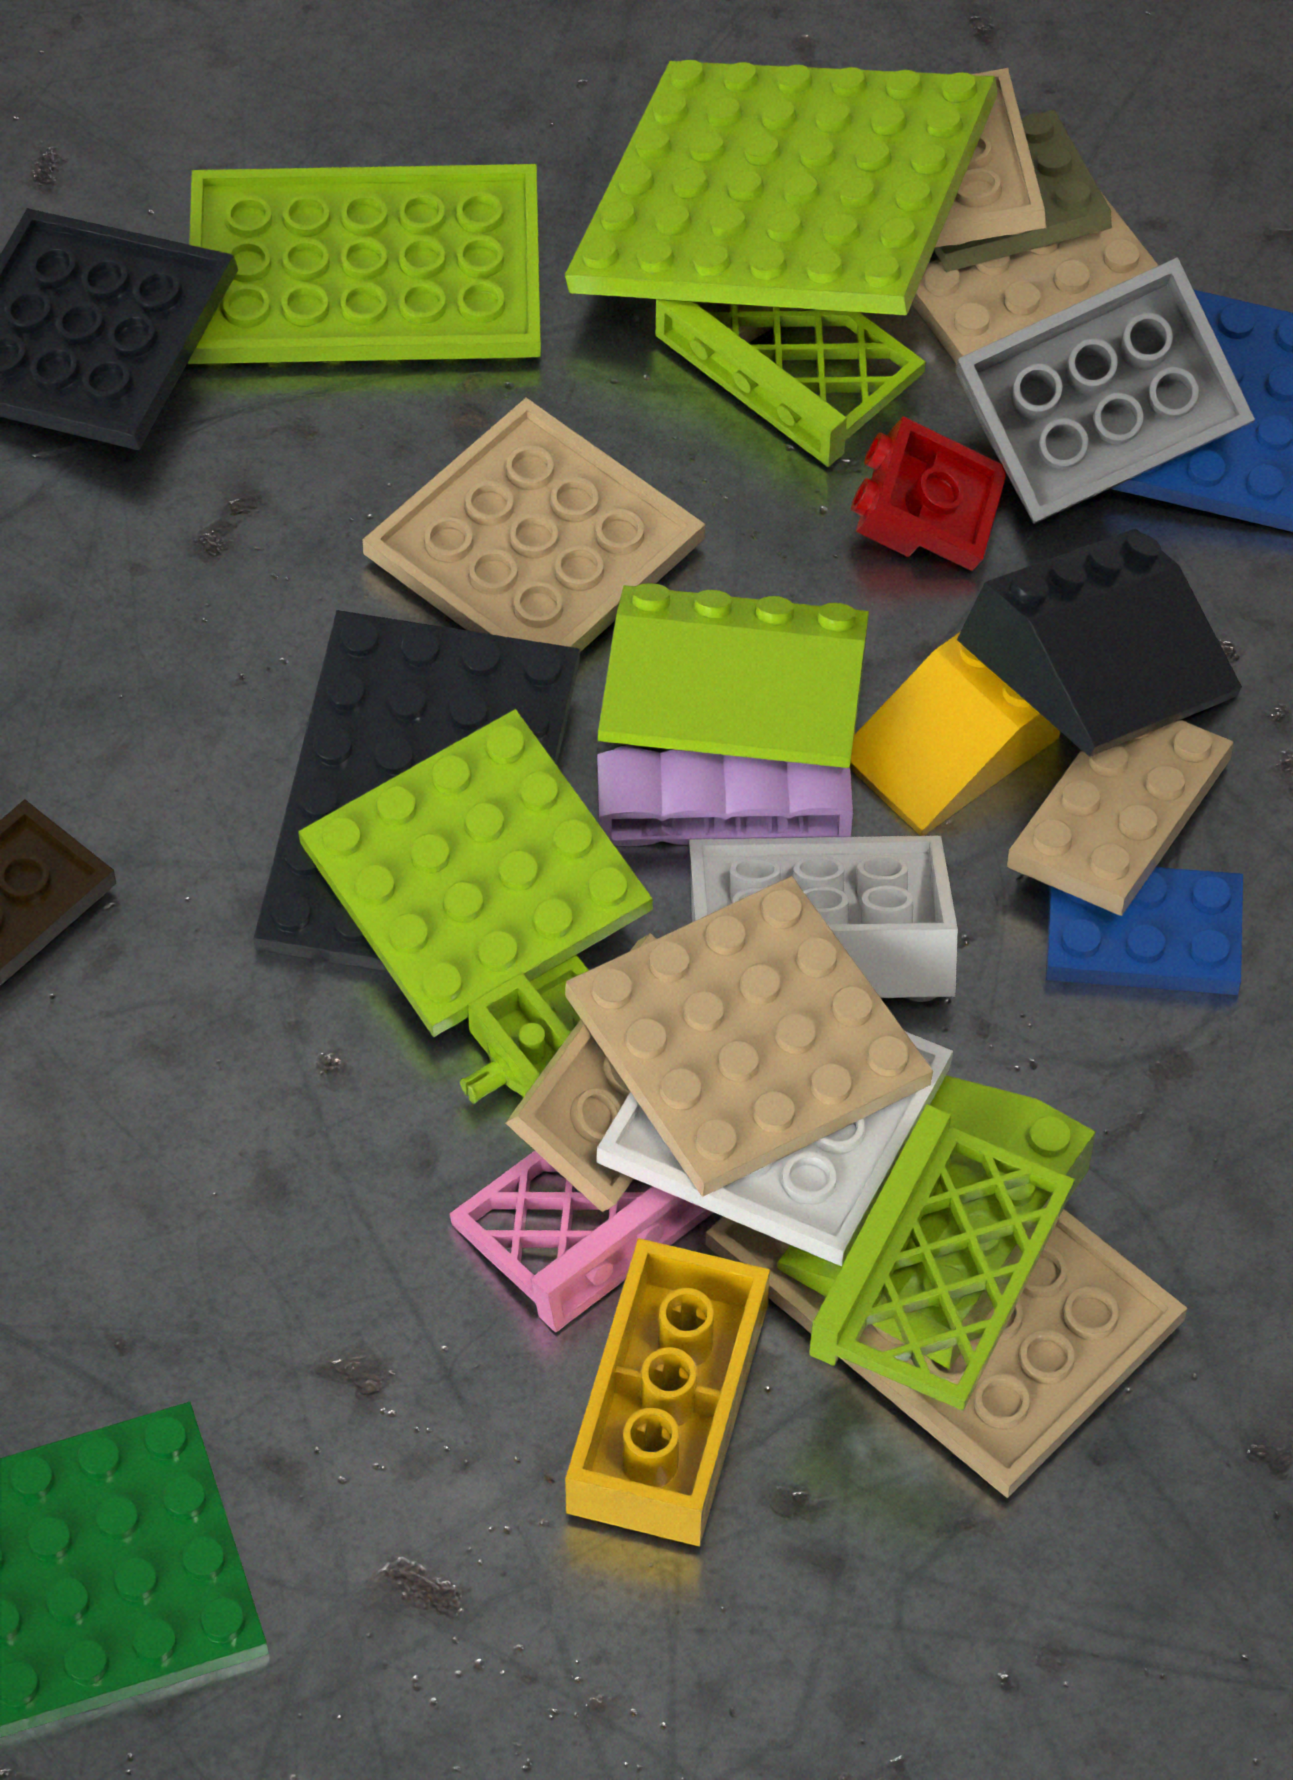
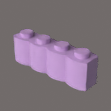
[597,745,853,847]

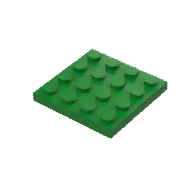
[0,1401,269,1738]

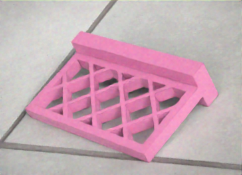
[450,1151,714,1333]

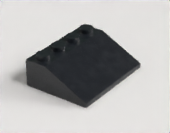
[957,528,1242,757]

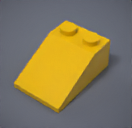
[850,631,1060,836]

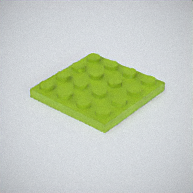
[298,709,653,1037]

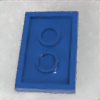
[1046,867,1243,995]

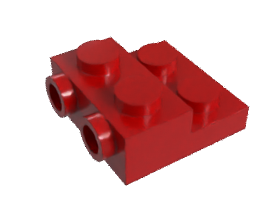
[851,416,1007,571]

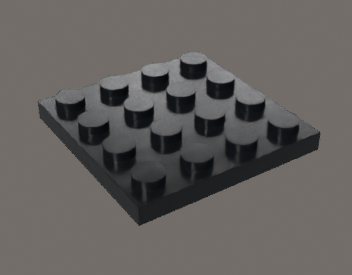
[0,208,238,450]

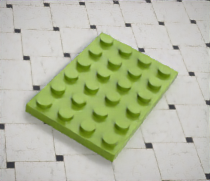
[188,164,541,364]

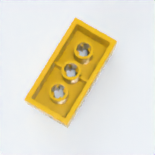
[565,1238,770,1547]

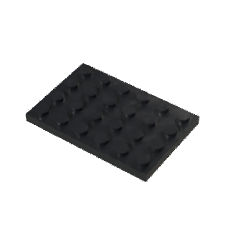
[253,610,580,971]

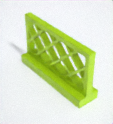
[655,299,926,467]
[809,1104,1075,1411]

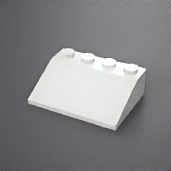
[689,836,958,1002]

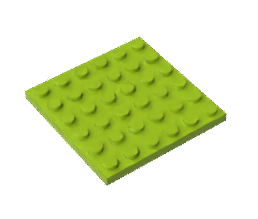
[565,60,998,315]

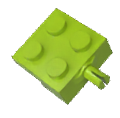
[460,955,589,1104]

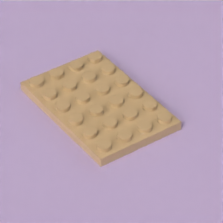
[705,1209,1187,1499]

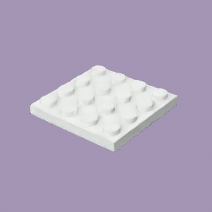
[597,1031,953,1266]

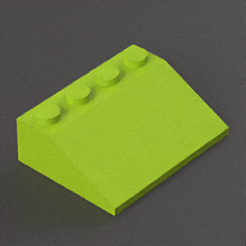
[598,583,869,768]
[777,1075,1096,1370]

